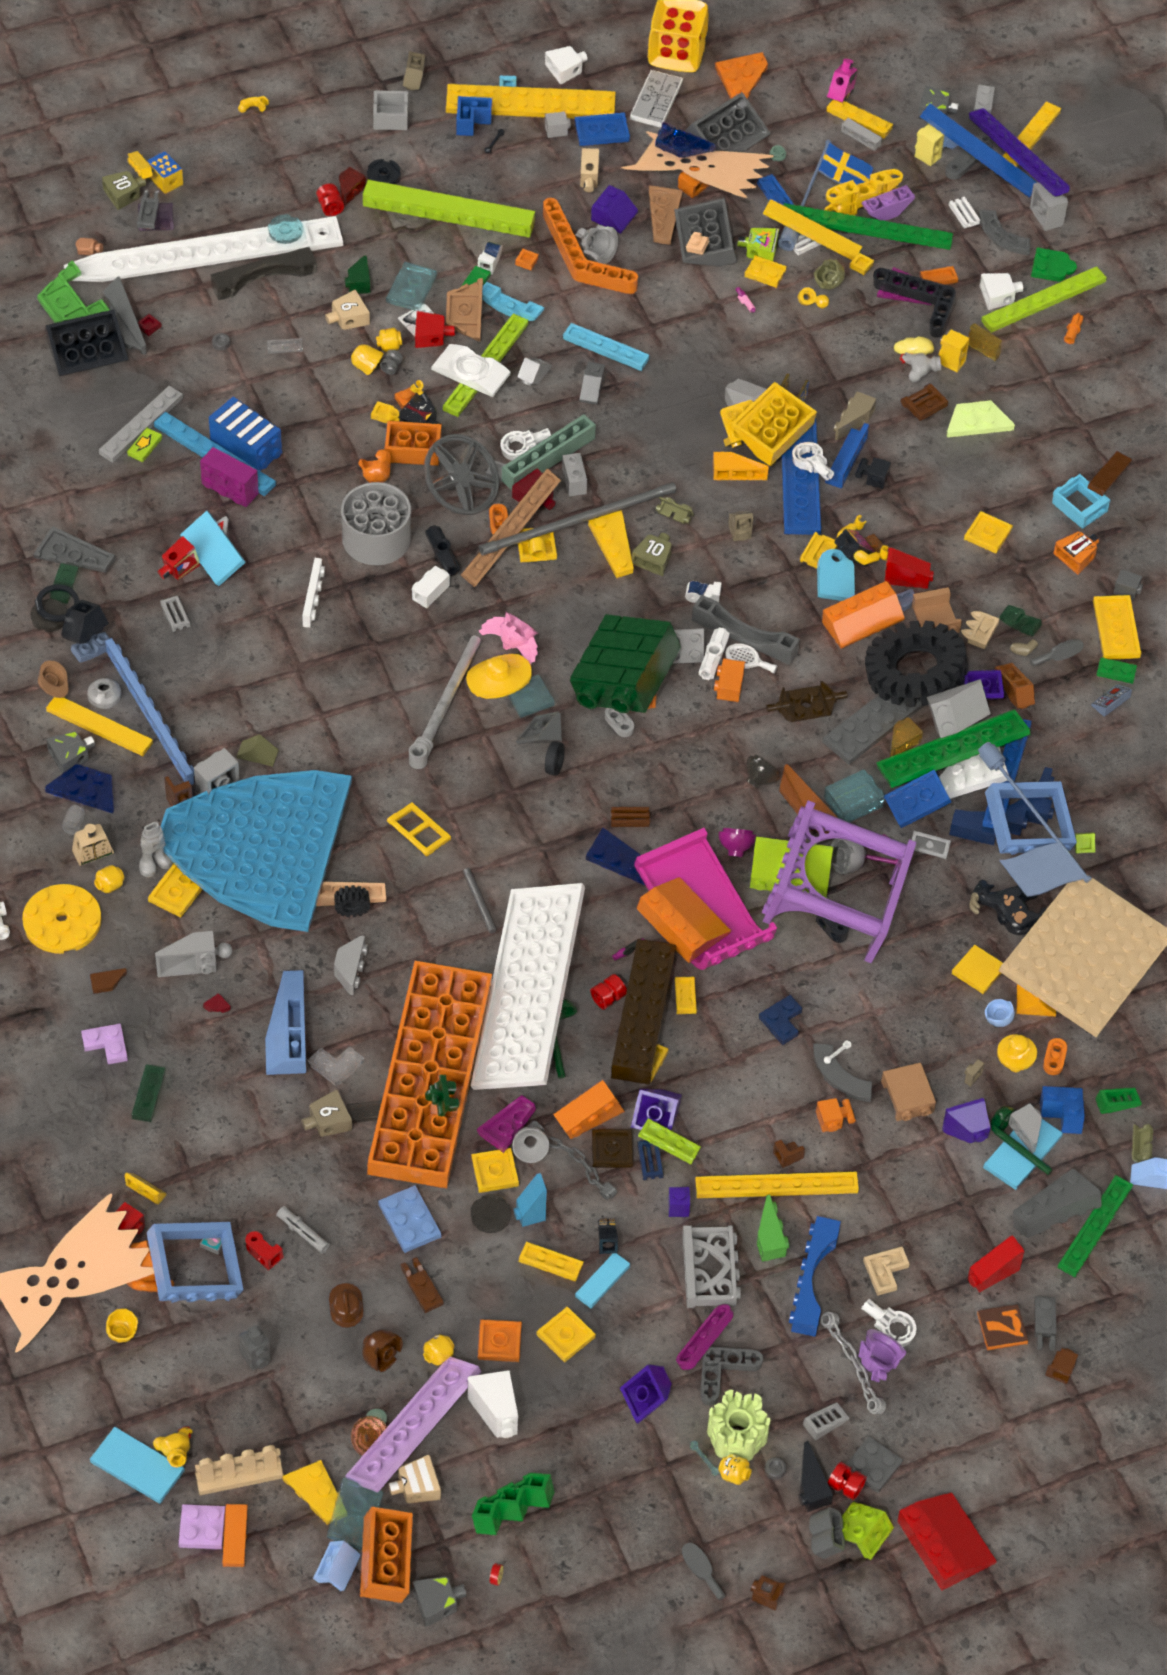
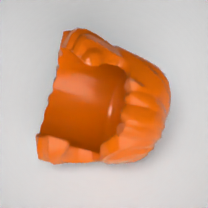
[359,449,391,483]

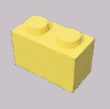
[915,124,944,166]

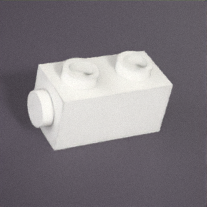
[412,566,450,608]

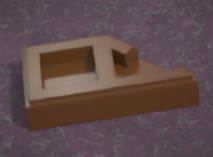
[90,968,127,994]

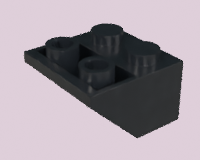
[61,599,109,644]

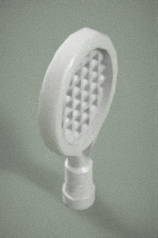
[725,643,778,674]

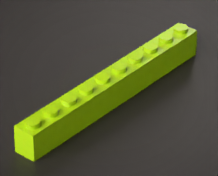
[363,180,535,238]

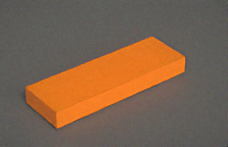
[223,1504,248,1567]

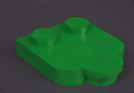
[1031,247,1077,282]

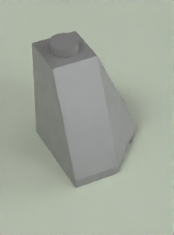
[725,379,767,407]

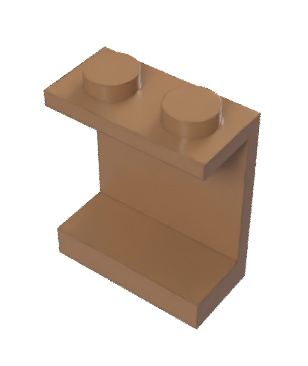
[912,587,962,633]

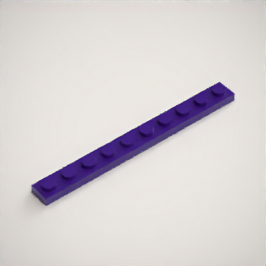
[969,108,1070,197]

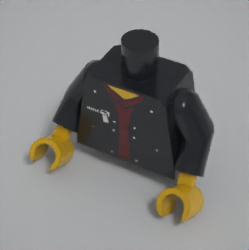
[387,380,441,424]

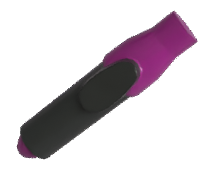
[612,938,645,961]

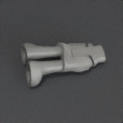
[139,822,173,877]

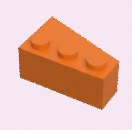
[553,1080,625,1139]

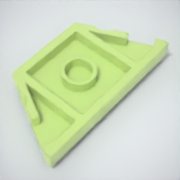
[947,401,1015,437]

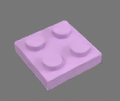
[179,1505,225,1549]

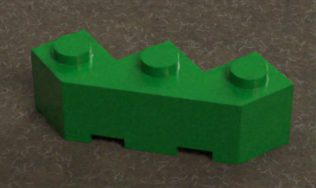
[472,1473,555,1535]

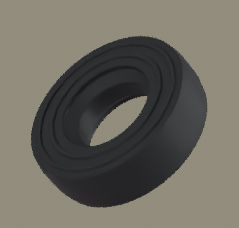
[545,741,565,776]

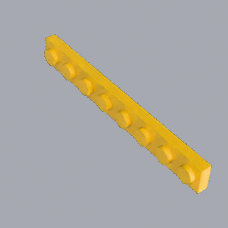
[695,1172,859,1198]

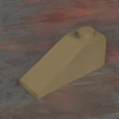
[403,51,425,90]

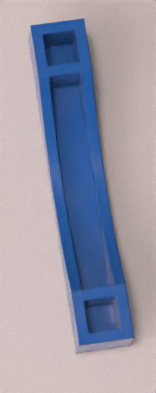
[789,1216,841,1337]

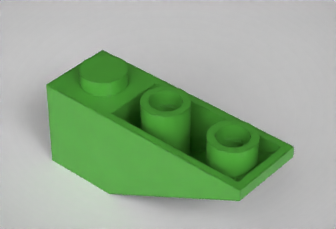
[757,1195,789,1262]

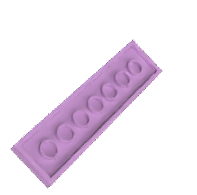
[346,1357,481,1492]

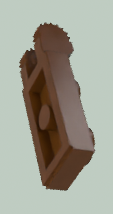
[401,1257,443,1313]

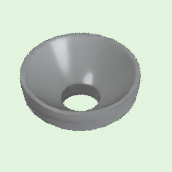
[87,678,122,709]
[512,1127,549,1163]

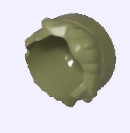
[814,259,844,290]

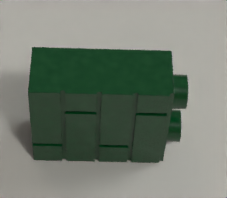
[570,614,681,713]

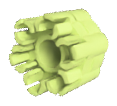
[707,1390,770,1461]

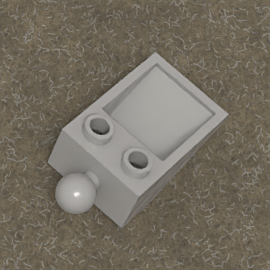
[155,931,232,977]

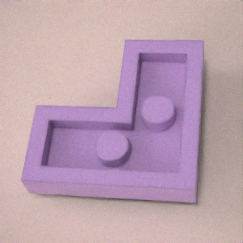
[81,1024,128,1064]

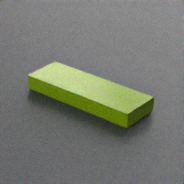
[638,1118,701,1164]

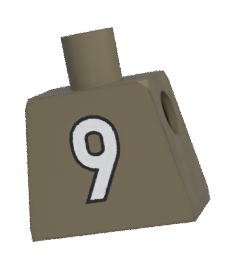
[301,1090,352,1137]

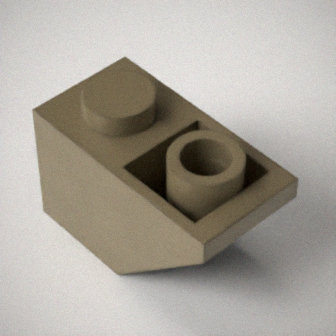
[728,511,753,541]

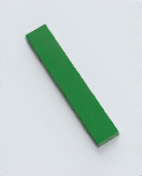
[1057,1175,1133,1278]

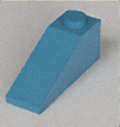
[514,1173,547,1227]

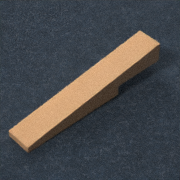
[316,882,386,906]

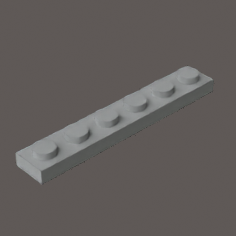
[99,386,183,463]

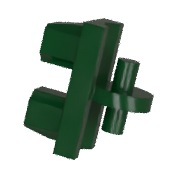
[425,1075,459,1116]

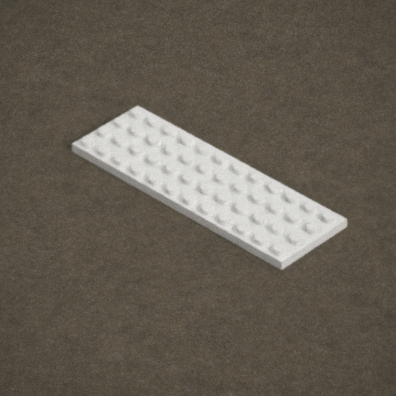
[470,883,585,1090]

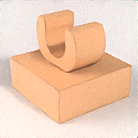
[686,232,709,255]

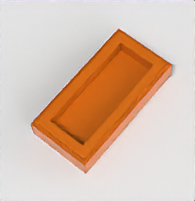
[920,266,958,285]

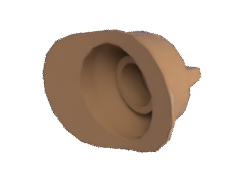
[38,660,68,698]

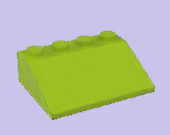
[750,837,833,898]

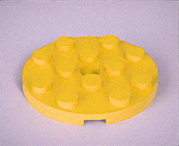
[23,884,101,954]

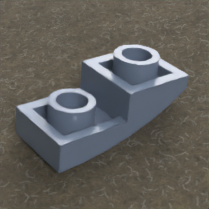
[71,632,110,662]

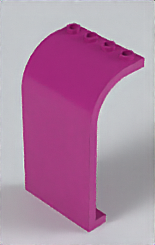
[634,828,777,970]

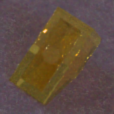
[890,717,923,757]

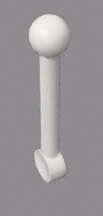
[824,1040,851,1064]

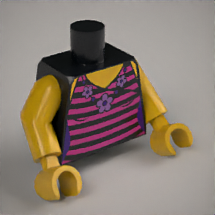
[834,515,888,567]

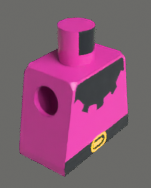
[827,59,858,103]

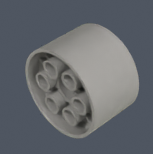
[341,482,411,565]

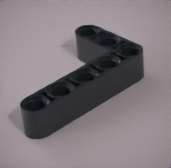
[873,268,956,338]

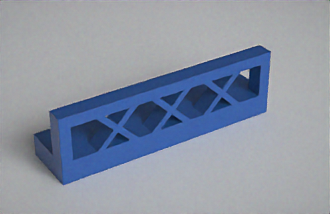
[825,423,869,489]

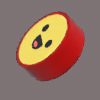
[489,1563,503,1586]

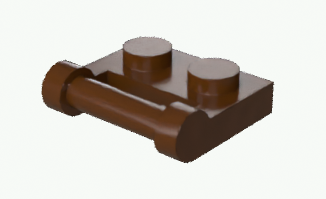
[901,383,949,421]

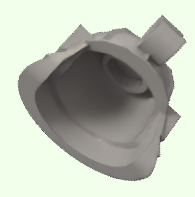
[576,225,618,264]

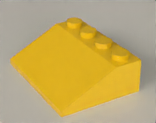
[731,382,817,466]

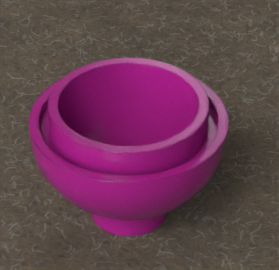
[718,828,757,857]

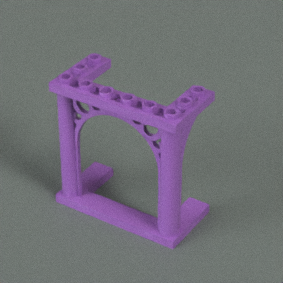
[762,801,916,963]

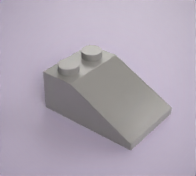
[927,680,990,738]

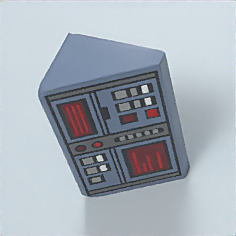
[1091,684,1132,717]

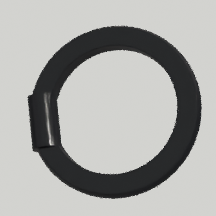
[34,584,80,622]

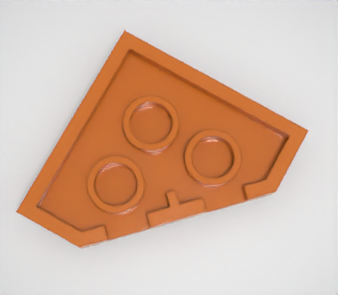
[715,52,768,99]

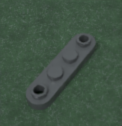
[945,135,994,180]

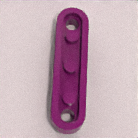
[676,1304,734,1370]

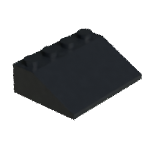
[45,309,128,377]

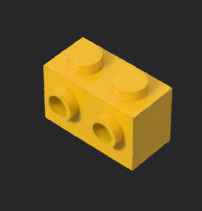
[938,330,969,372]

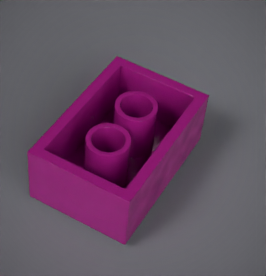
[200,447,259,507]

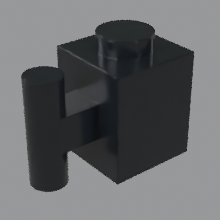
[855,457,891,489]

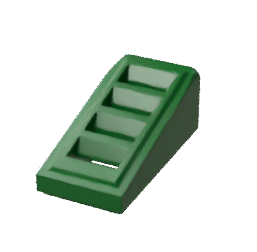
[1095,1088,1142,1114]

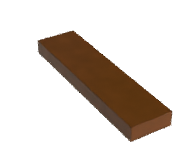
[1087,451,1132,496]

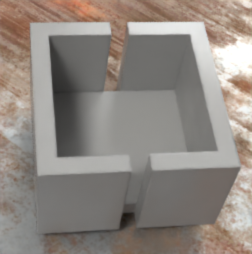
[373,91,408,130]

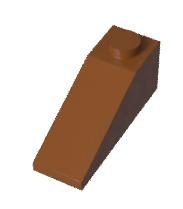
[995,663,1035,709]

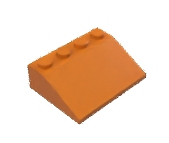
[637,877,731,963]

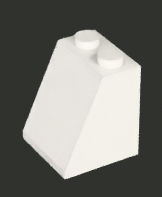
[468,1371,518,1438]

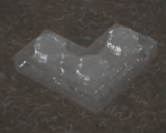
[308,1046,364,1087]

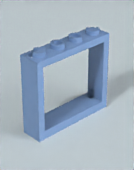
[985,781,1077,855]
[147,1222,244,1303]

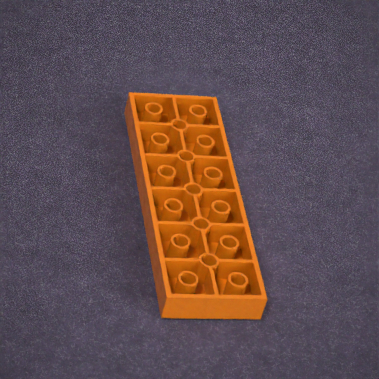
[367,961,492,1189]

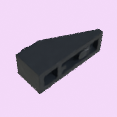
[798,1441,833,1512]

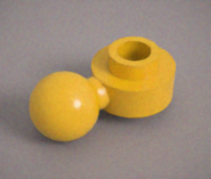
[798,287,829,308]

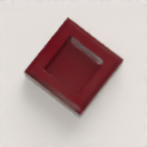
[137,314,161,336]

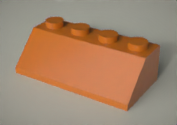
[822,581,905,649]

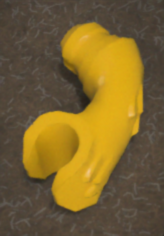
[238,96,269,113]

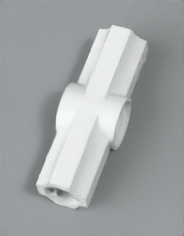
[698,627,730,680]

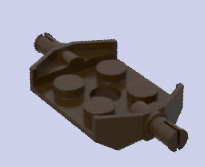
[766,681,848,722]

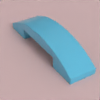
[482,282,544,321]

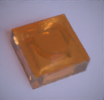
[864,534,884,553]

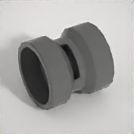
[380,350,403,375]

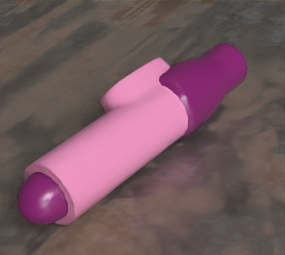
[735,287,756,313]

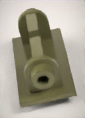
[656,497,695,524]
[1132,1124,1153,1163]

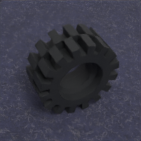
[334,885,370,918]

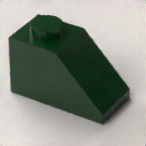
[345,255,370,294]

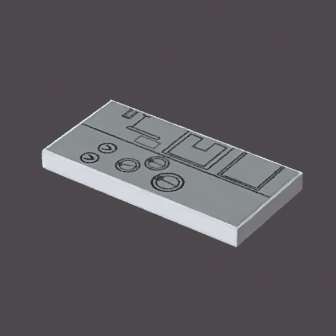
[630,70,683,128]

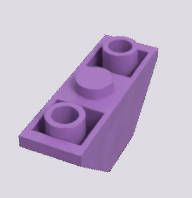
[862,185,915,221]

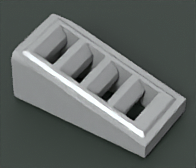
[803,1402,849,1441]

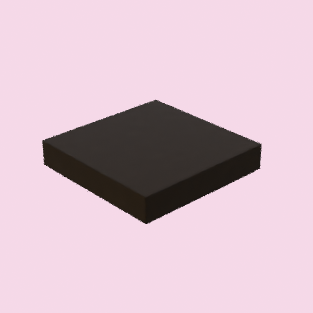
[592,1129,633,1168]

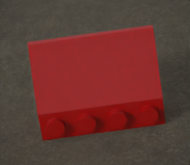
[897,1492,997,1591]

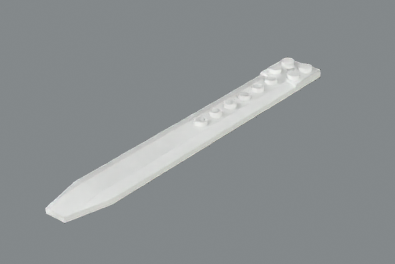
[64,216,343,282]

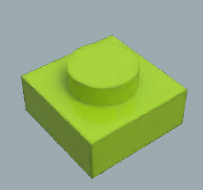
[1074,832,1095,853]

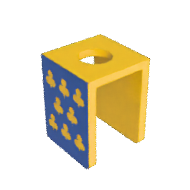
[147,152,183,194]

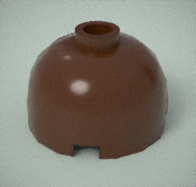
[362,1329,403,1372]

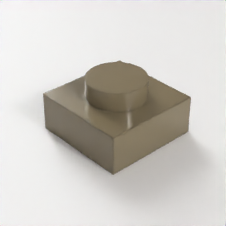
[964,1059,984,1087]

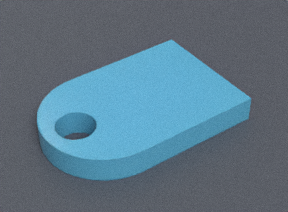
[817,549,855,601]

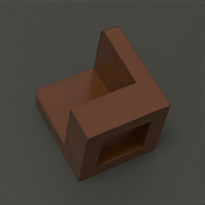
[773,1140,805,1168]

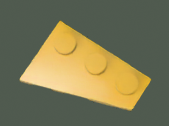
[282,1460,347,1525]

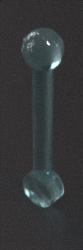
[690,1441,719,1476]

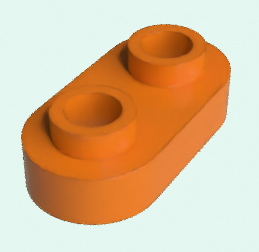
[489,504,508,534]
[1043,1038,1067,1075]

